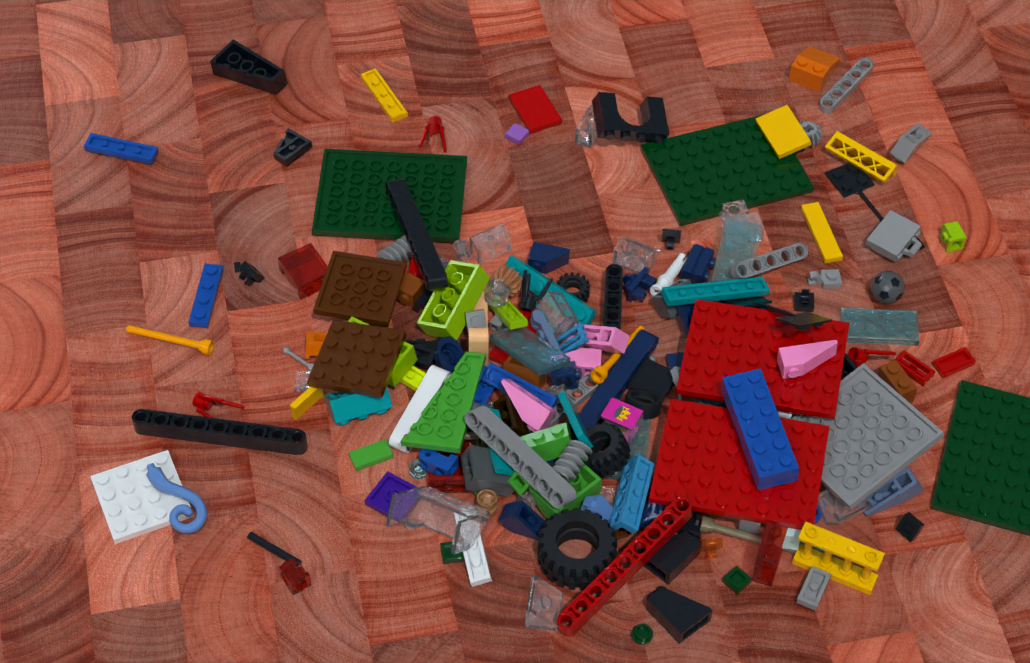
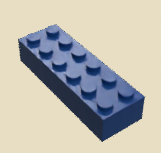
[721,369,799,490]

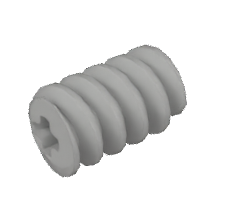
[377,235,413,262]
[552,440,593,484]

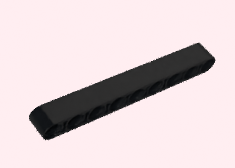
[385,178,448,291]
[132,409,308,455]

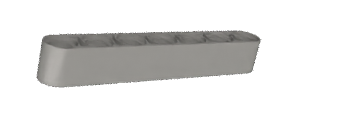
[464,405,576,509]

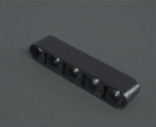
[603,264,623,330]

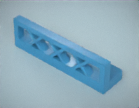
[609,454,654,534]

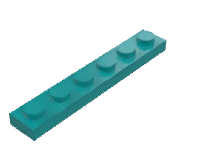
[506,255,597,325]
[660,277,770,306]

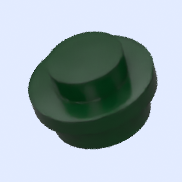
[632,624,653,645]

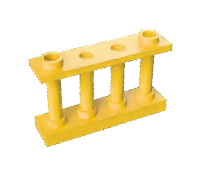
[792,522,885,595]

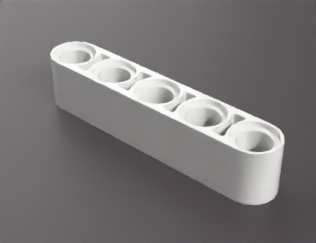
[389,365,451,453]

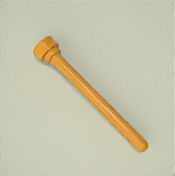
[126,325,214,355]
[590,325,645,383]

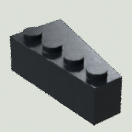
[210,39,288,94]

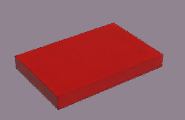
[508,85,562,134]

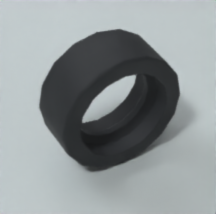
[624,389,663,419]

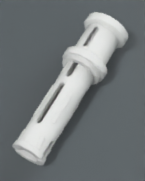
[650,253,688,296]

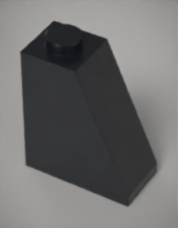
[637,531,702,585]
[646,587,713,644]

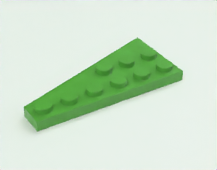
[401,351,486,453]

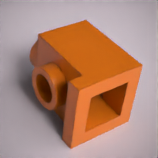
[305,332,327,359]

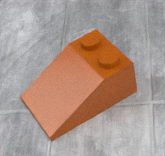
[789,46,841,92]

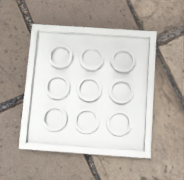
[90,450,194,544]

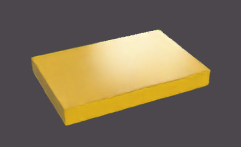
[755,105,811,159]

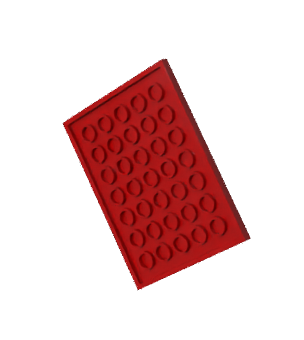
[676,300,850,420]
[649,399,830,530]

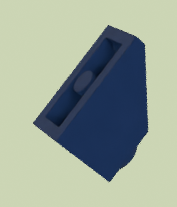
[528,242,570,274]
[498,500,546,540]

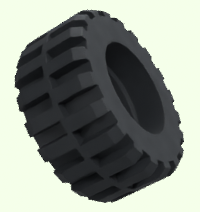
[537,508,617,590]

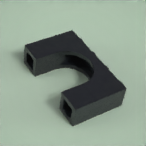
[592,92,669,143]

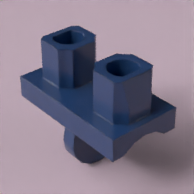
[623,267,656,303]

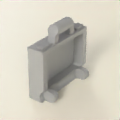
[866,210,922,262]

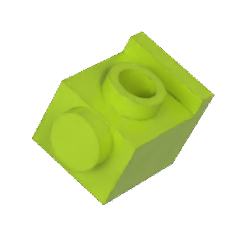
[940,221,967,253]

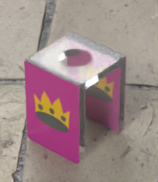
[601,398,643,445]

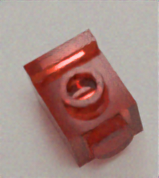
[279,559,311,595]

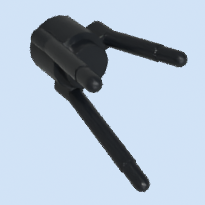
[519,270,553,312]

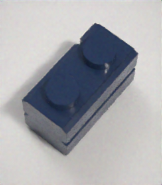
[681,244,717,284]

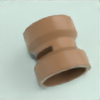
[477,489,497,518]

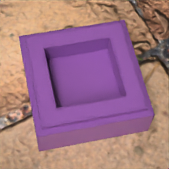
[505,123,529,145]

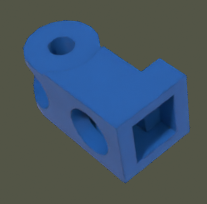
[419,449,459,481]

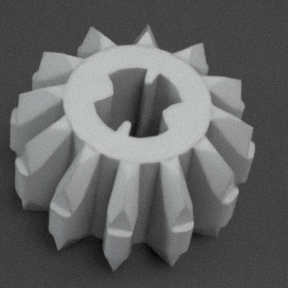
[800,120,823,150]

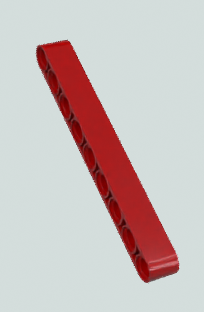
[557,496,693,637]

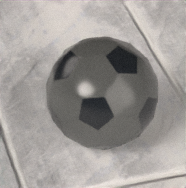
[871,271,905,304]

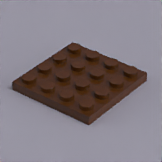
[313,251,407,327]
[307,320,407,398]

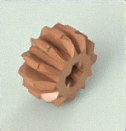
[490,265,523,298]

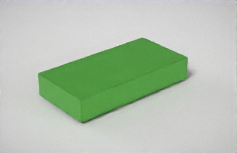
[348,439,393,471]

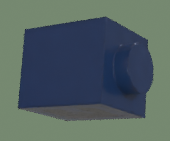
[551,361,582,391]

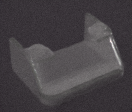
[386,486,490,554]

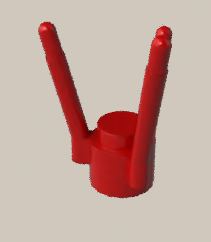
[418,116,447,152]
[848,347,896,367]
[193,392,245,418]

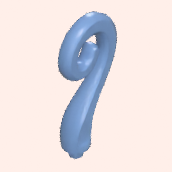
[146,463,207,534]

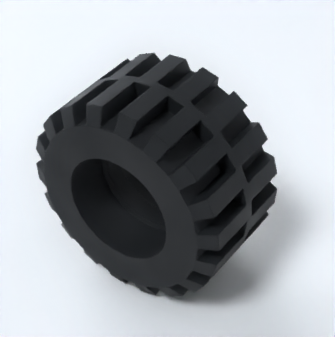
[577,422,631,478]

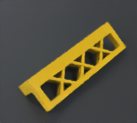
[825,131,897,183]

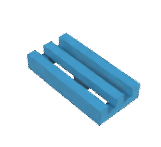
[556,323,589,355]

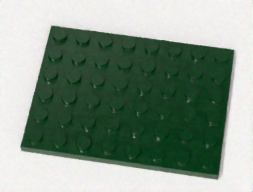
[640,114,814,227]
[312,149,467,243]
[931,380,1030,536]

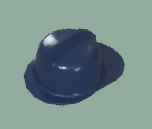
[434,337,464,374]

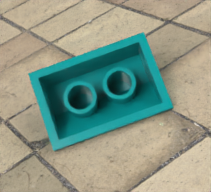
[324,387,392,425]

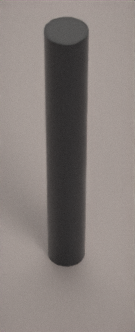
[247,532,302,568]

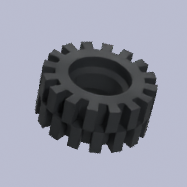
[557,272,590,303]

